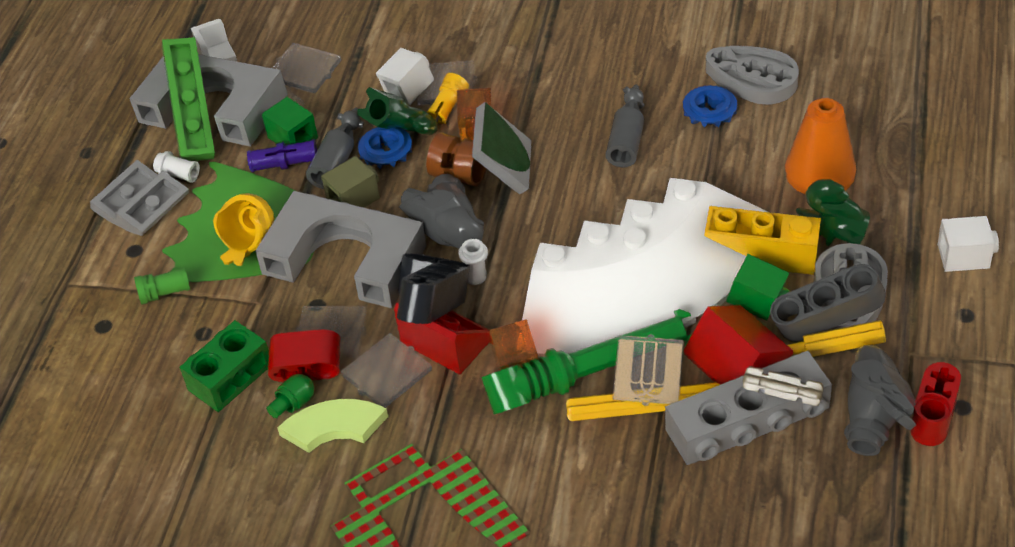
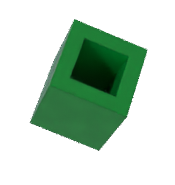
[262,96,318,145]
[726,254,790,321]

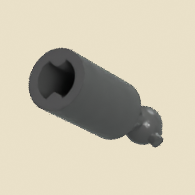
[606,84,645,167]
[306,107,364,189]

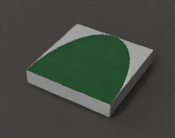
[472,102,531,194]

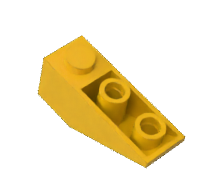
[704,206,821,275]

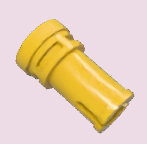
[427,73,469,124]

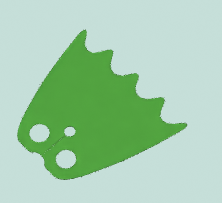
[162,162,314,282]

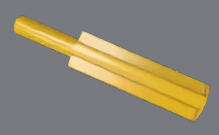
[787,320,886,357]

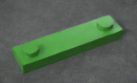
[162,37,215,161]

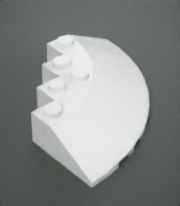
[516,178,768,358]

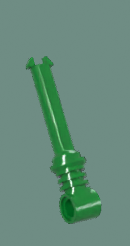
[481,309,692,414]

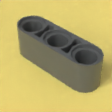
[770,264,886,342]

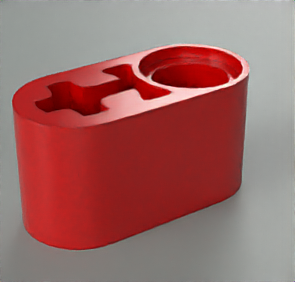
[268,329,341,382]
[910,362,961,446]

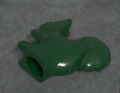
[357,87,438,135]
[796,179,870,246]

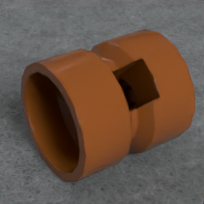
[426,132,487,187]

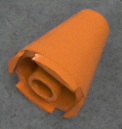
[785,98,856,194]

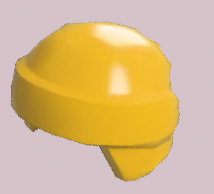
[213,193,275,266]

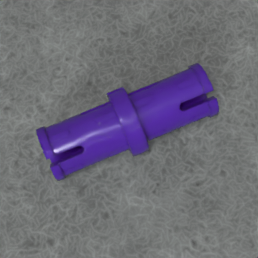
[247,139,317,172]

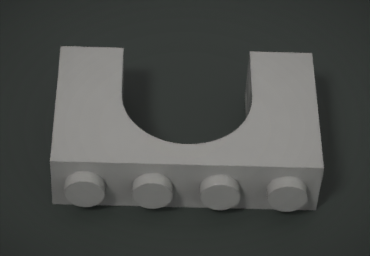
[129,54,288,147]
[255,191,426,308]

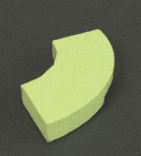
[277,399,388,453]

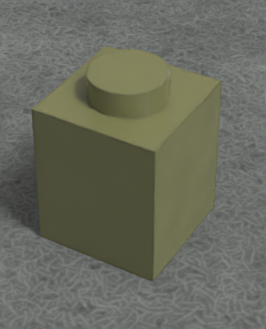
[321,156,380,208]

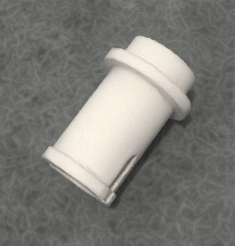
[153,151,200,183]
[459,239,488,285]

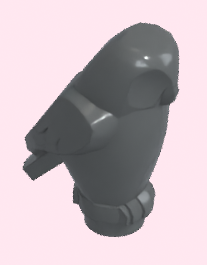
[399,174,484,249]
[844,345,916,456]

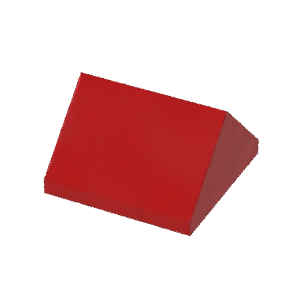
[394,302,495,375]
[683,305,793,385]

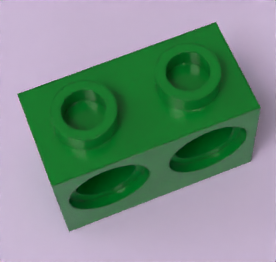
[179,320,269,412]

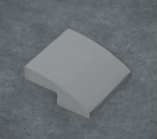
[90,160,189,236]

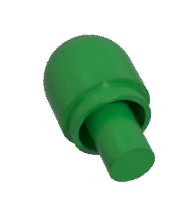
[266,374,315,418]

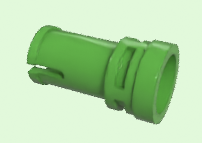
[134,267,190,305]

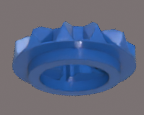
[683,85,737,128]
[358,127,412,169]

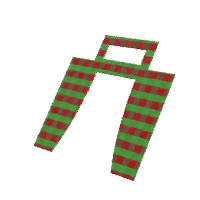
[330,444,530,547]

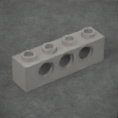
[665,351,832,465]

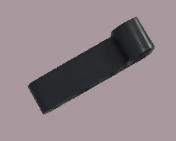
[397,253,470,324]

